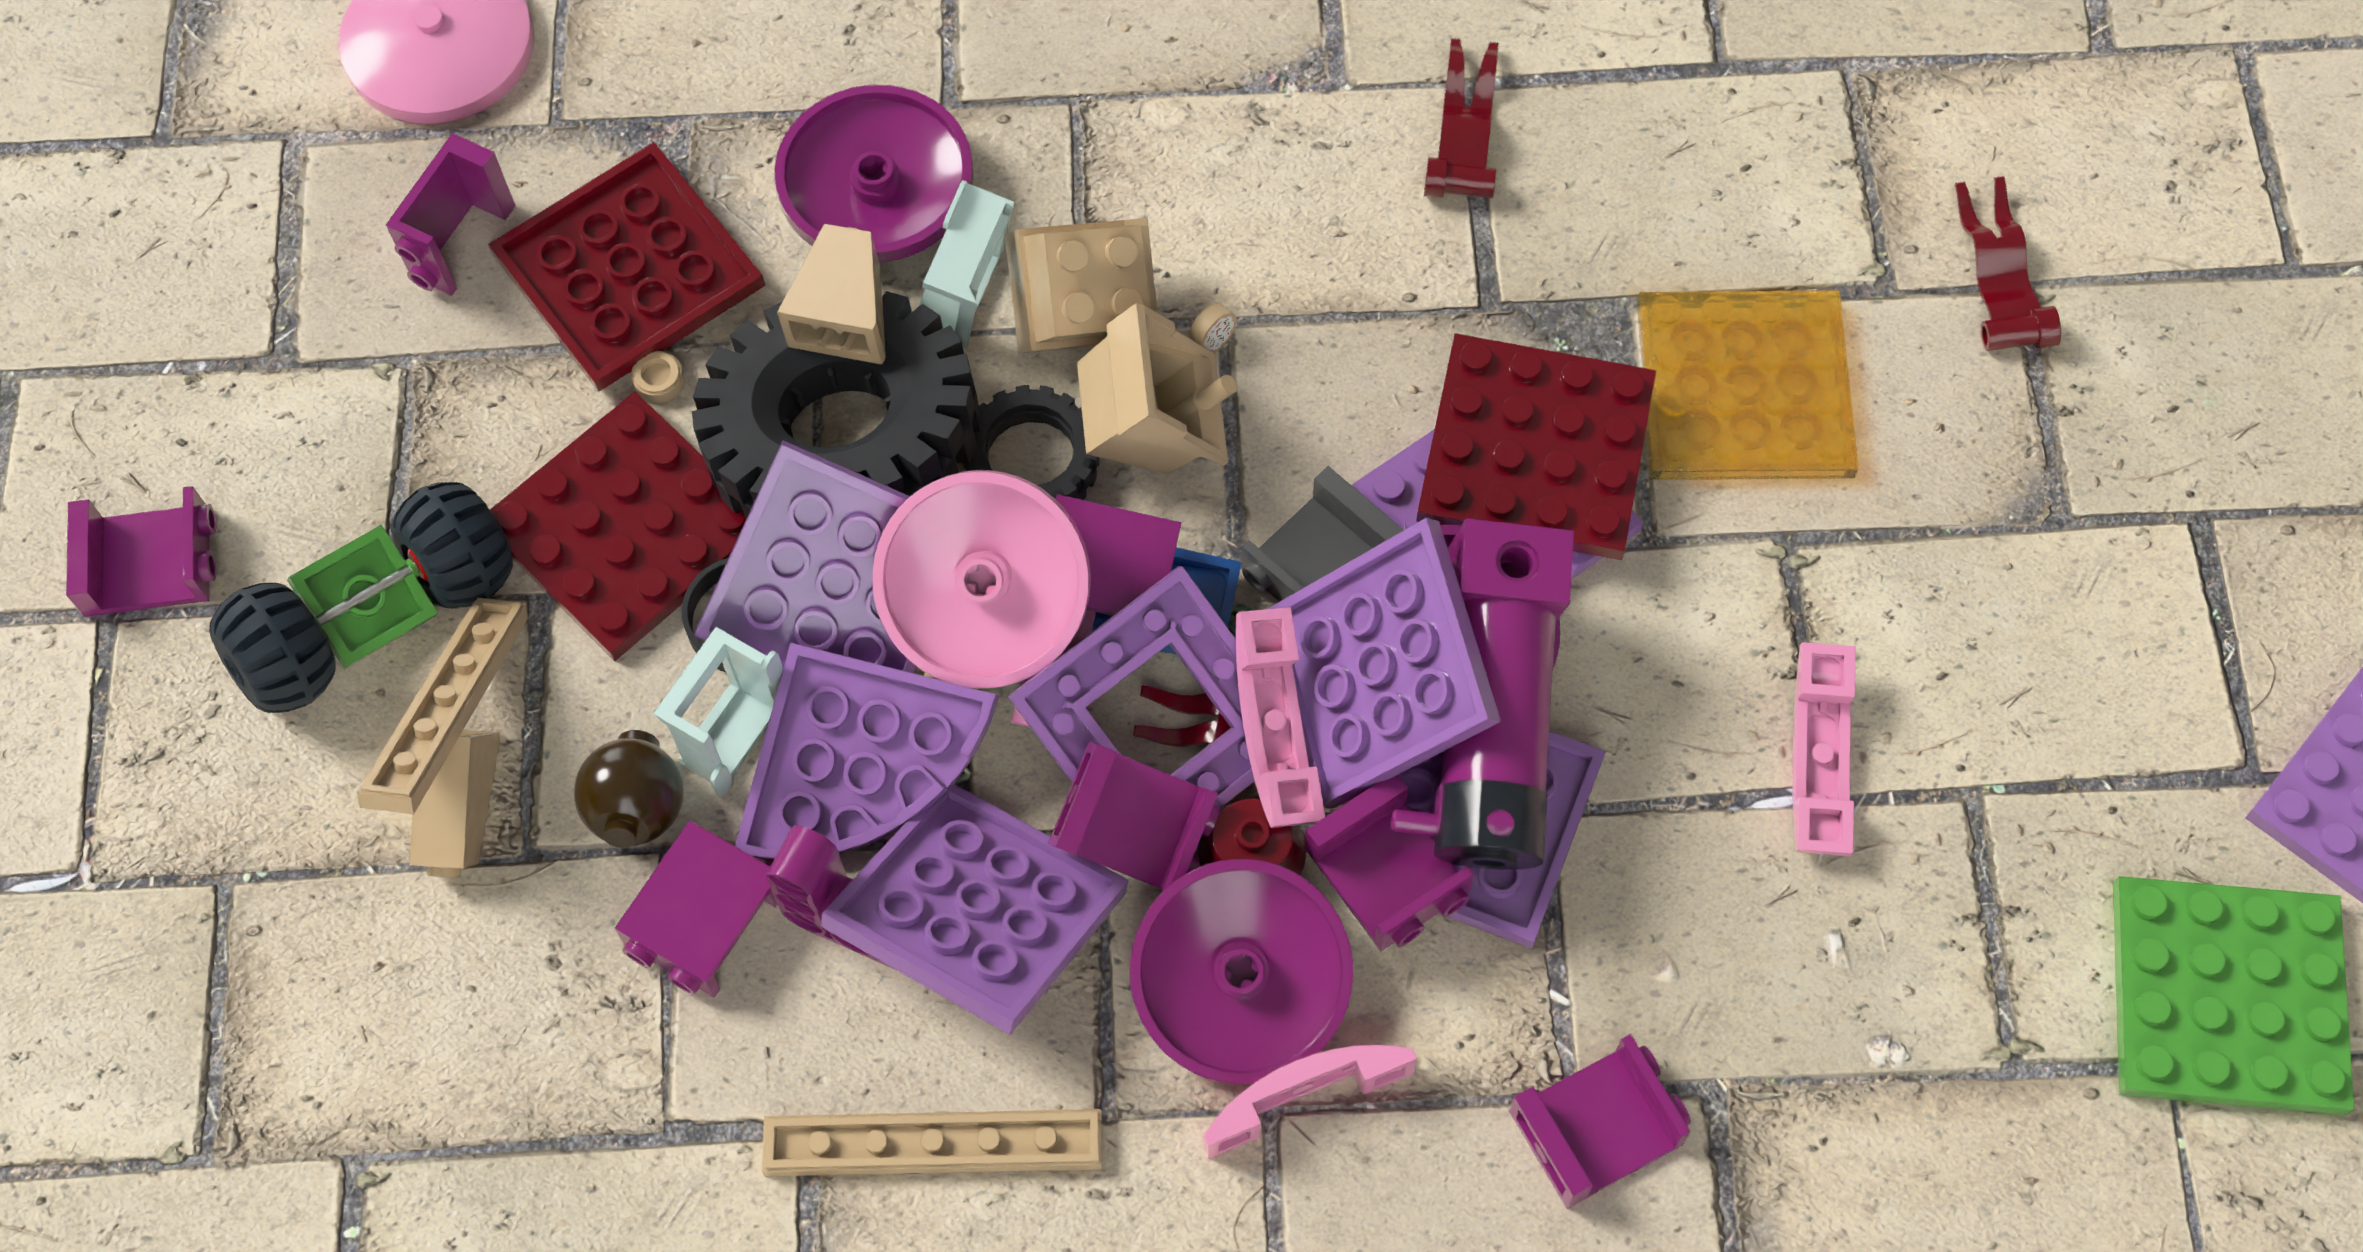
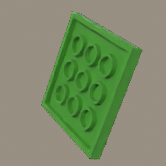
[2113,876,2354,1116]

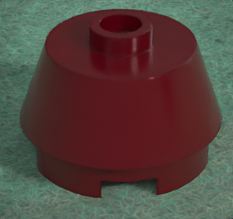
[1198,799,1306,875]

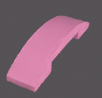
[1236,607,1325,828]
[1792,642,1856,856]
[1204,1045,1417,1159]

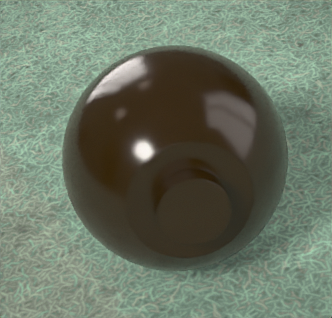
[574,730,684,848]

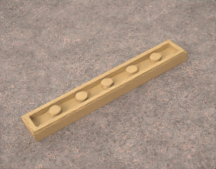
[357,597,528,815]
[762,1109,1102,1176]

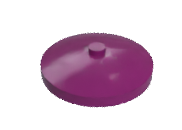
[775,85,974,263]
[1130,859,1353,1084]

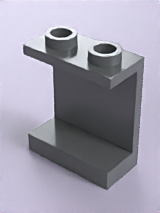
[1242,466,1404,602]

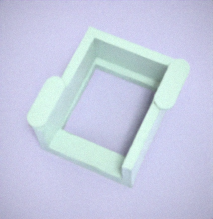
[917,180,1015,349]
[653,627,783,798]

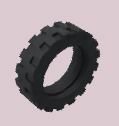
[964,385,1099,500]

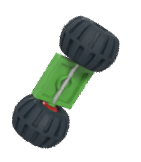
[209,482,513,713]

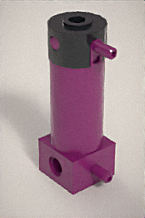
[1390,518,1574,870]

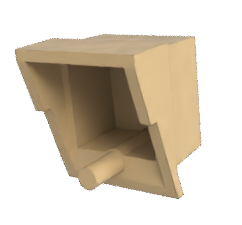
[1005,218,1158,354]
[1077,303,1237,474]

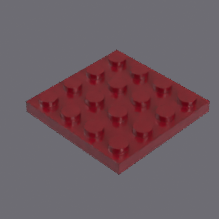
[488,142,766,392]
[1416,333,1657,560]
[490,391,746,662]

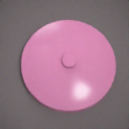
[339,0,534,124]
[872,470,1091,688]

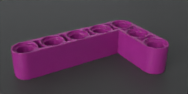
[766,825,1022,1022]

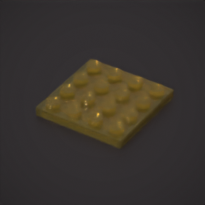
[1637,290,1859,480]

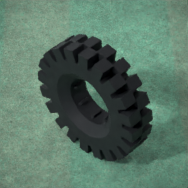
[692,291,980,519]

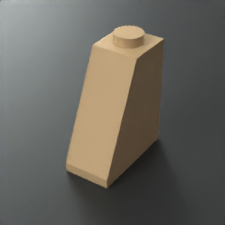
[777,224,886,365]
[409,730,500,877]

